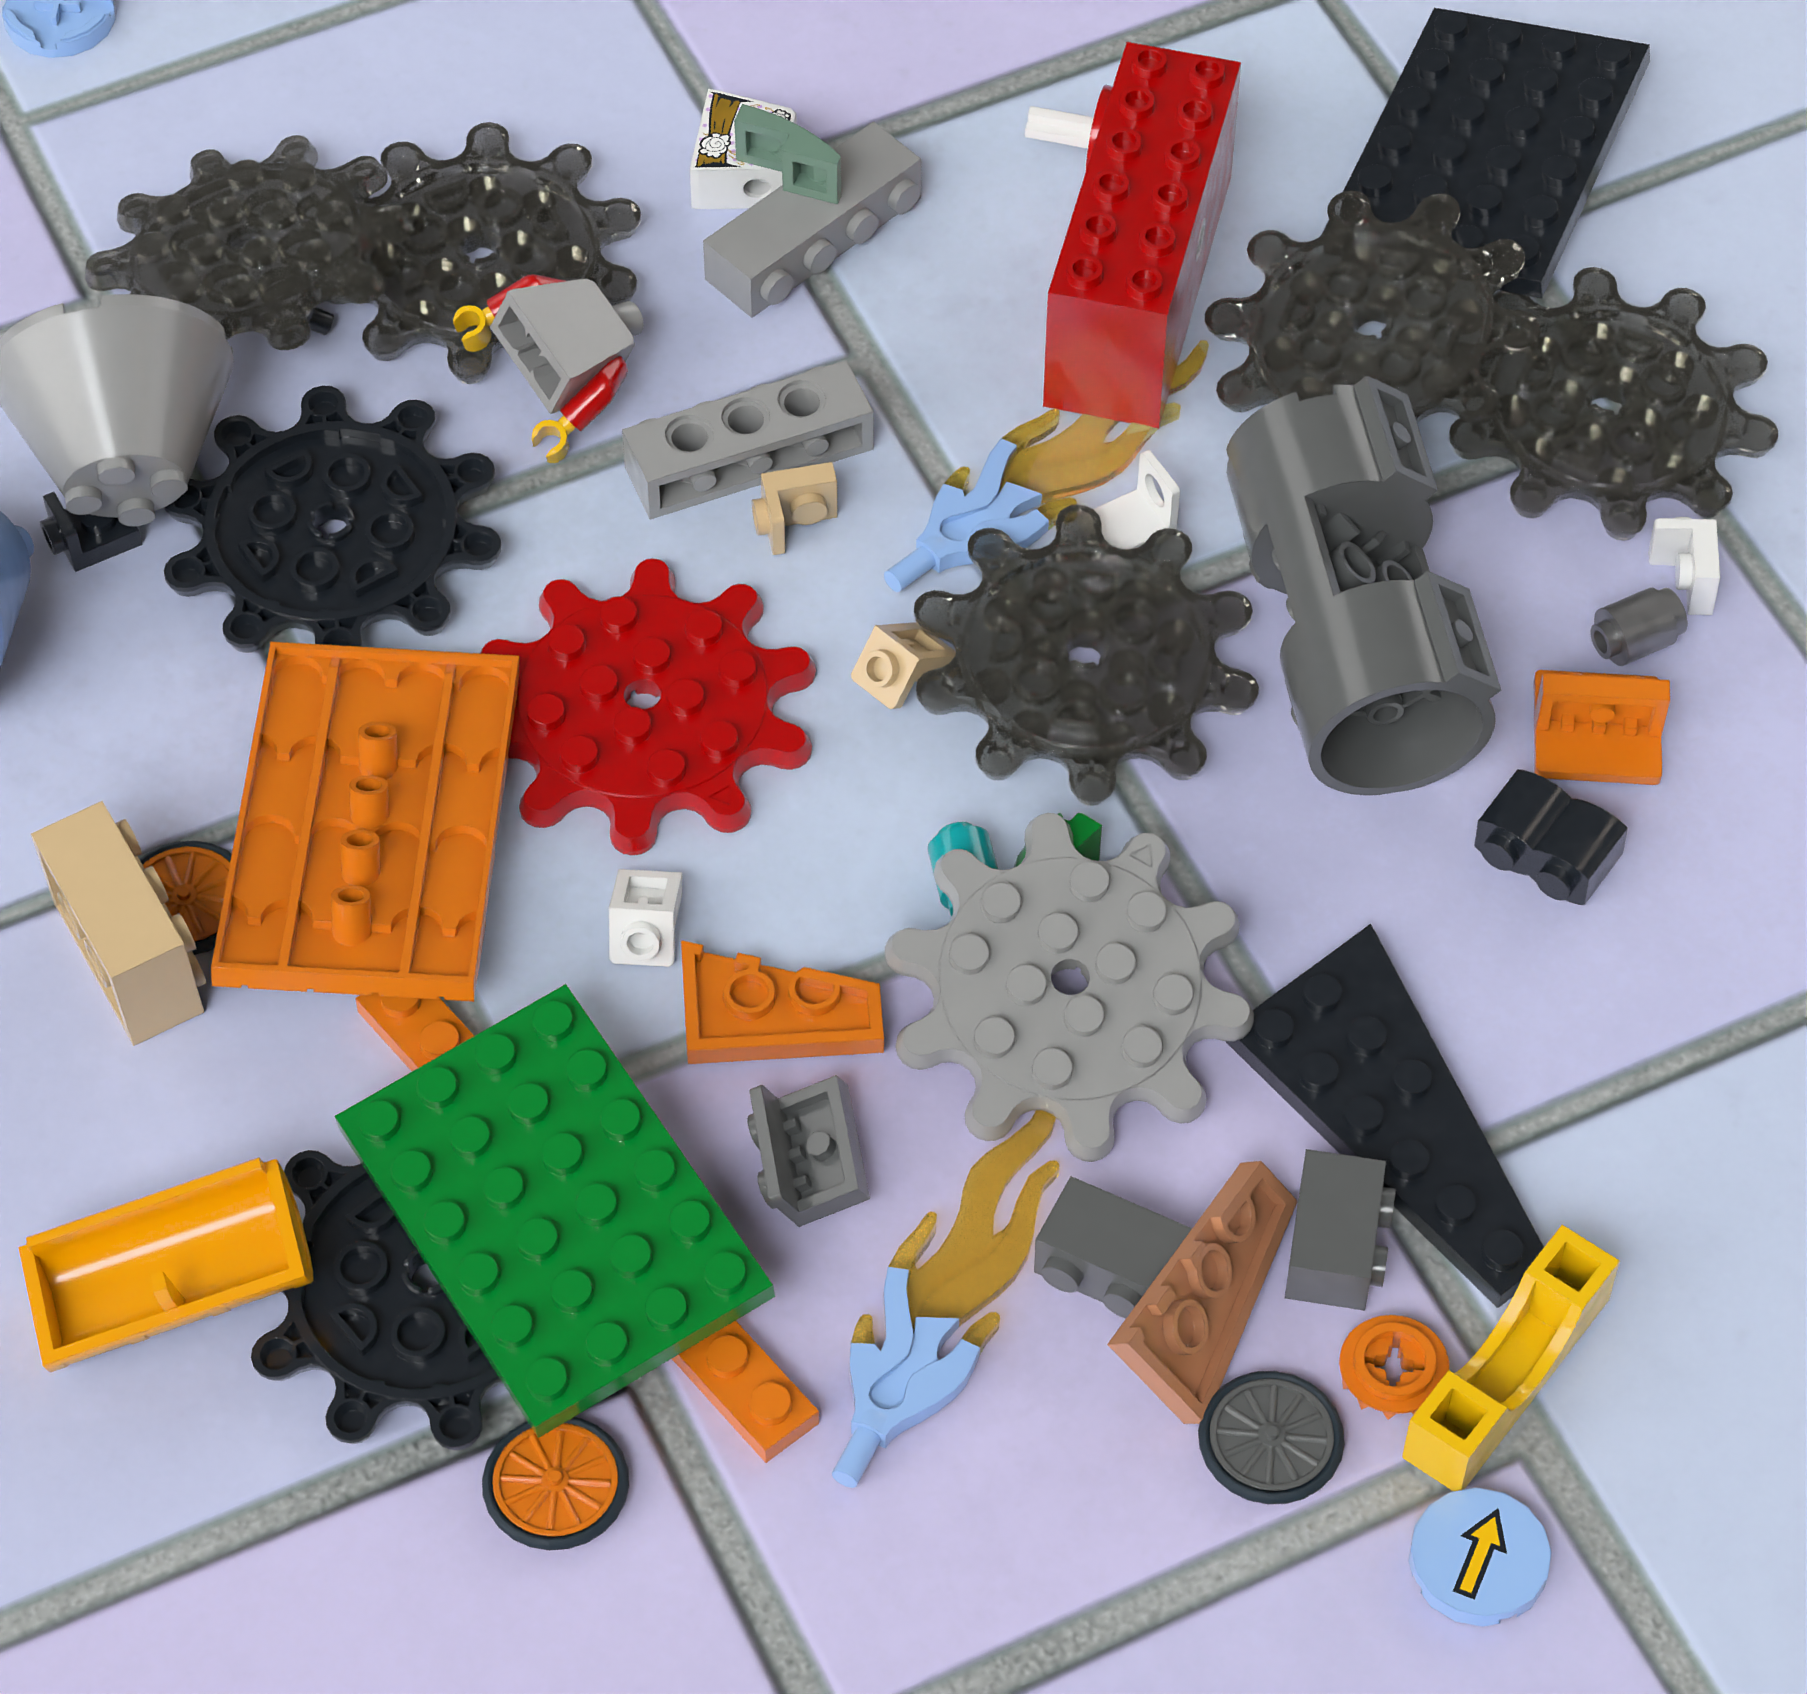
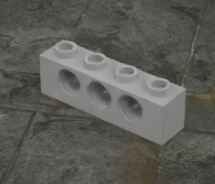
[622,360,873,520]

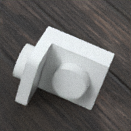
[1648,517,1720,615]
[609,869,682,967]

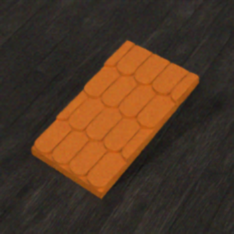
[211,641,519,1002]

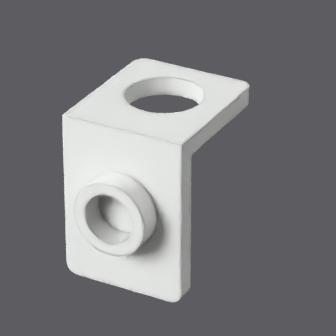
[1077,450,1180,563]

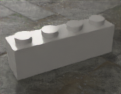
[703,122,921,318]

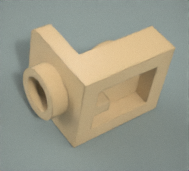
[752,462,837,555]
[851,622,961,709]

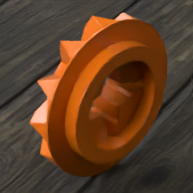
[1338,1315,1449,1420]

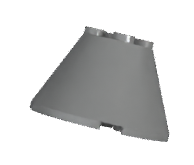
[0,294,233,526]

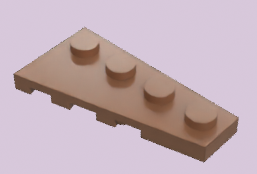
[1107,1161,1298,1424]

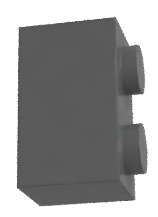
[1284,1149,1396,1311]
[1034,1176,1192,1319]

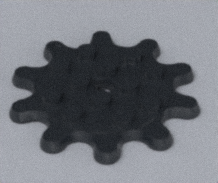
[164,385,501,653]
[251,1150,502,1451]

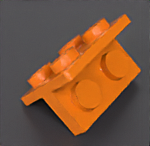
[1533,670,1670,785]

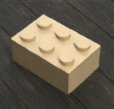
[31,801,206,1046]

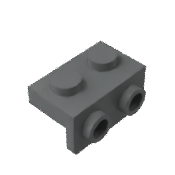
[747,1075,870,1227]

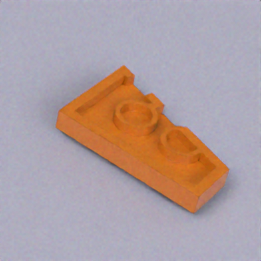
[681,940,884,1064]

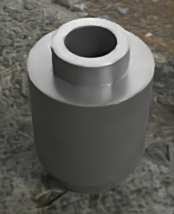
[1590,587,1688,666]

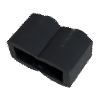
[1474,769,1628,905]

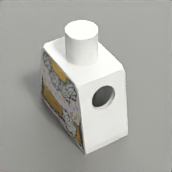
[690,89,797,209]

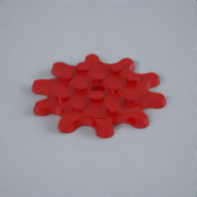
[480,558,816,855]

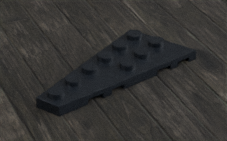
[1226,924,1544,1308]

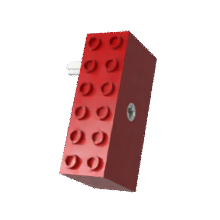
[1025,42,1241,429]

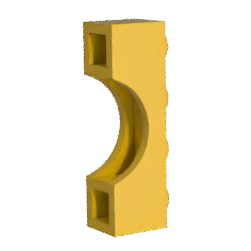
[1402,1225,1620,1491]

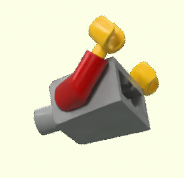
[453,274,643,463]

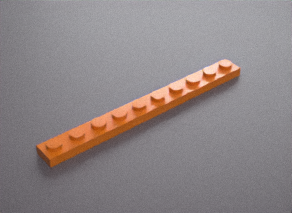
[355,993,819,1463]

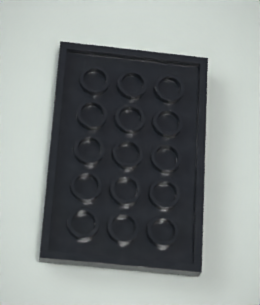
[1319,7,1650,299]

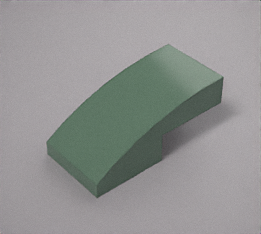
[734,104,841,204]

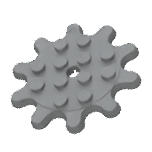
[885,813,1254,1162]

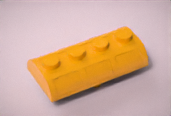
[18,1157,313,1373]

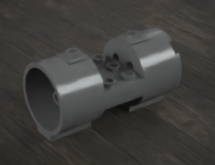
[1226,375,1501,795]

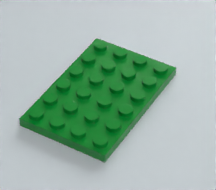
[334,984,775,1438]

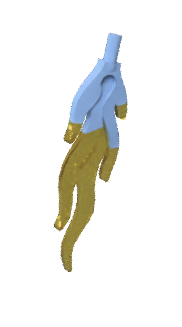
[884,340,1209,592]
[832,1110,1059,1488]

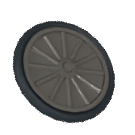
[1198,1371,1345,1505]

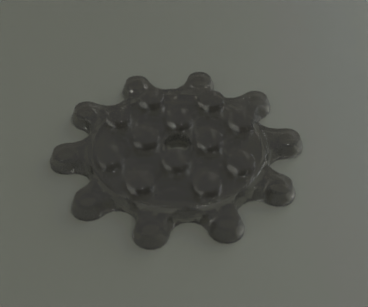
[315,122,641,384]
[84,135,414,350]
[1204,191,1541,425]
[1442,267,1778,541]
[913,504,1259,806]

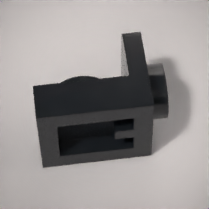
[40,491,143,572]

